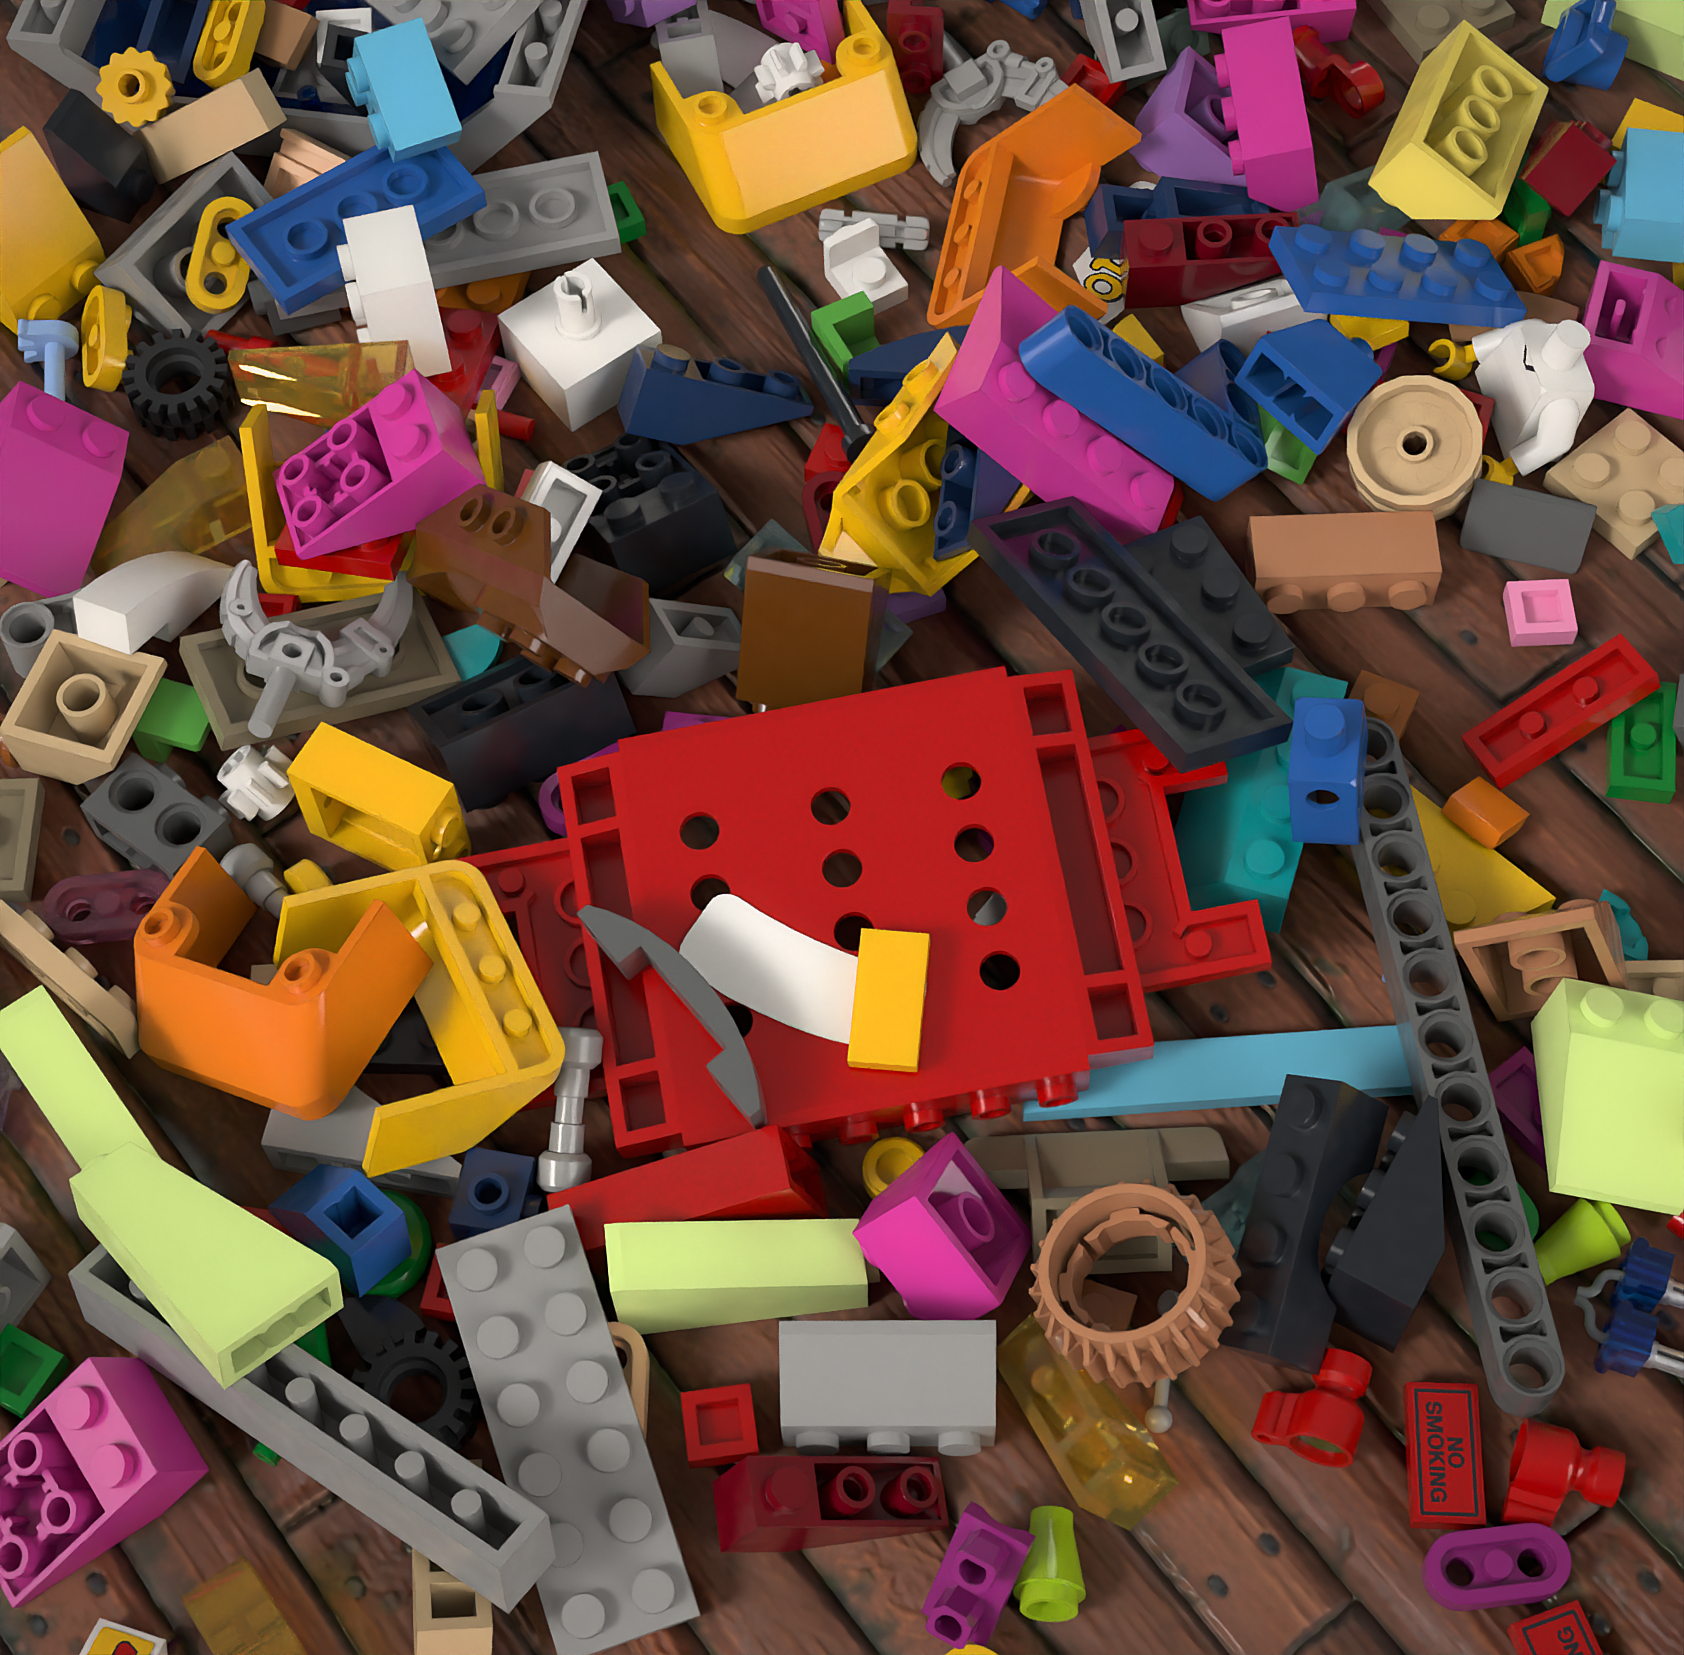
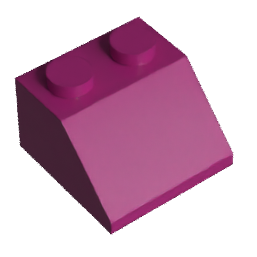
[852,1132,1032,1320]

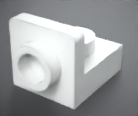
[823,217,908,315]

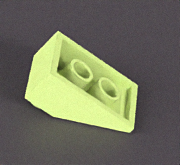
[1531,977,1684,1216]

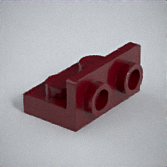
[887,0,944,94]

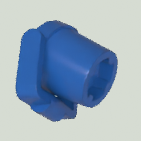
[1540,0,1629,91]

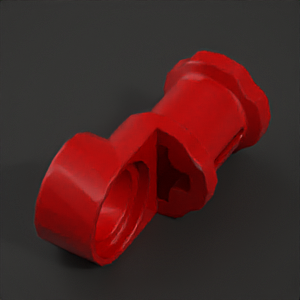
[1292,25,1385,119]

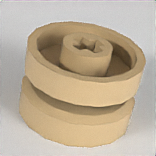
[1347,375,1483,521]

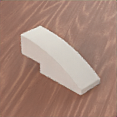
[73,551,235,655]

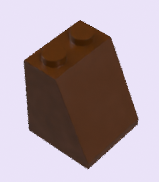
[736,546,893,713]

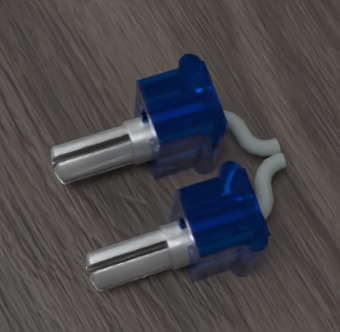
[1574,1237,1684,1378]

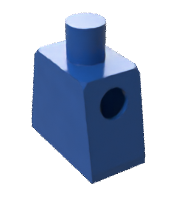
[1233,318,1383,455]
[1288,697,1368,845]

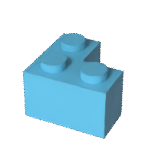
[345,17,462,163]
[1593,127,1684,263]

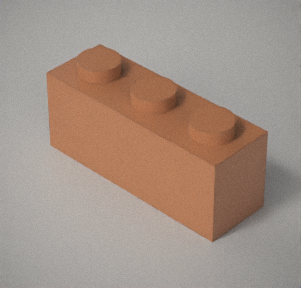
[1243,510,1442,614]

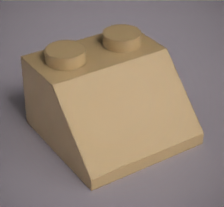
[0,629,168,785]

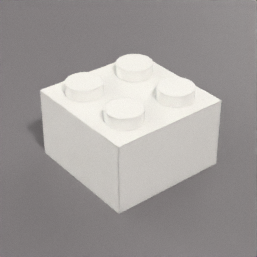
[336,205,452,386]

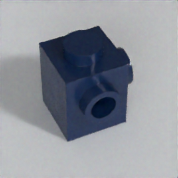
[448,1147,546,1242]

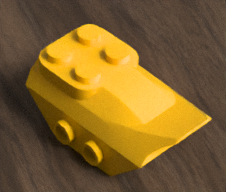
[818,331,1035,597]

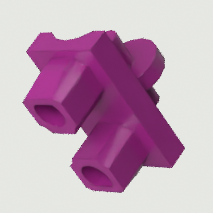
[921,1501,1036,1649]

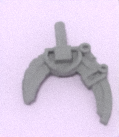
[917,34,1069,187]
[220,559,413,738]

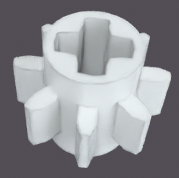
[754,42,825,106]
[217,744,295,821]

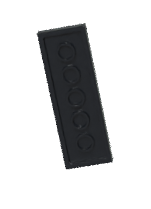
[966,496,1293,774]

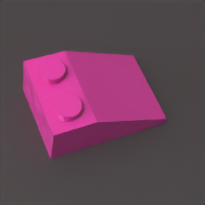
[0,381,129,598]

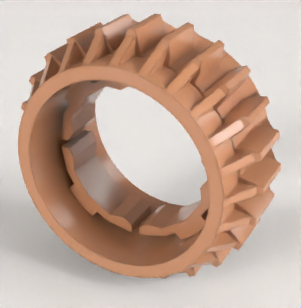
[1029,1179,1241,1388]

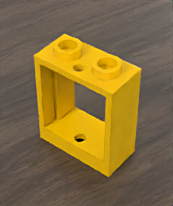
[286,721,471,872]

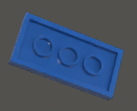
[225,145,487,316]
[1268,224,1527,328]

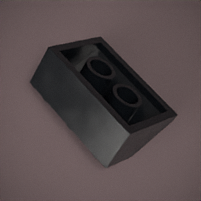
[406,655,637,813]

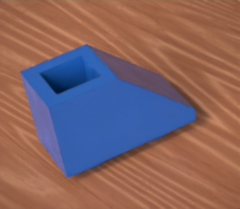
[268,1164,412,1297]

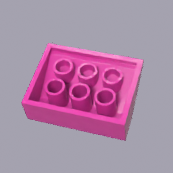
[933,265,1174,545]

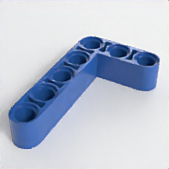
[1019,305,1268,502]

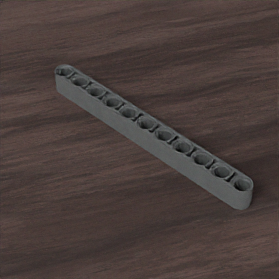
[1338,717,1565,1417]

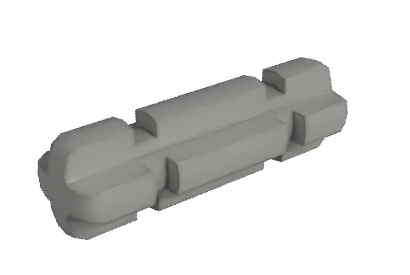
[818,208,930,251]

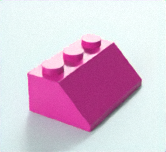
[1214,16,1321,222]

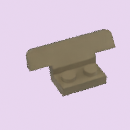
[964,1127,1229,1277]

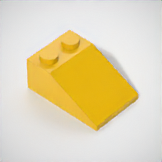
[0,126,107,336]

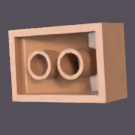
[1453,899,1629,1022]

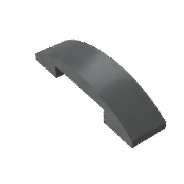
[577,905,768,1130]

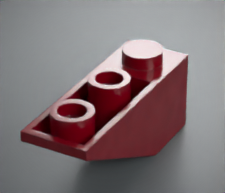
[1518,119,1617,217]
[1119,212,1299,309]
[712,1456,949,1553]

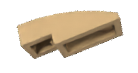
[131,68,287,185]

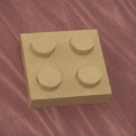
[1542,407,1684,560]

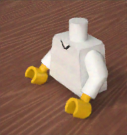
[1428,318,1595,486]

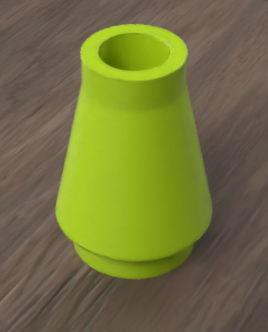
[1533,1198,1631,1287]
[1013,1506,1086,1622]

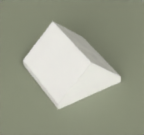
[1181,275,1328,360]

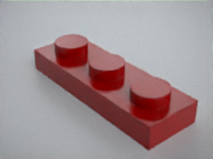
[1461,633,1660,791]

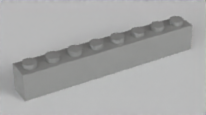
[68,1243,556,1614]

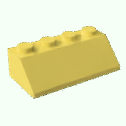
[1368,19,1549,220]

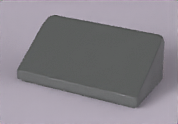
[1458,478,1597,574]

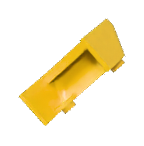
[650,0,917,234]
[239,389,504,603]
[273,860,565,1178]

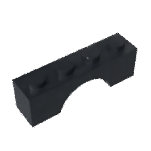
[1217,1074,1389,1376]

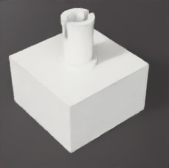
[497,258,662,432]

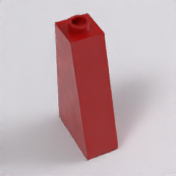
[547,1124,830,1276]

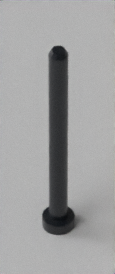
[757,265,877,464]

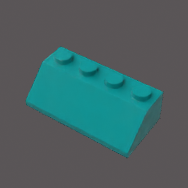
[1174,666,1348,934]

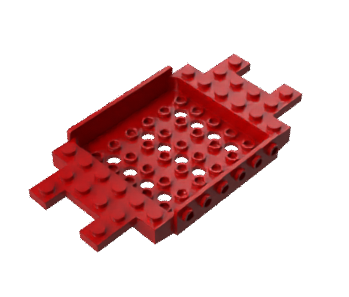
[452,666,1272,1159]

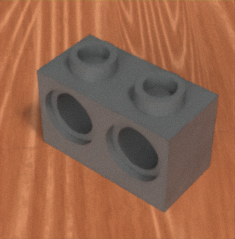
[80,752,238,888]

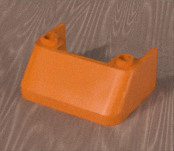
[927,83,1142,330]
[134,846,434,1121]

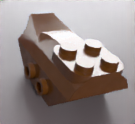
[406,483,651,689]

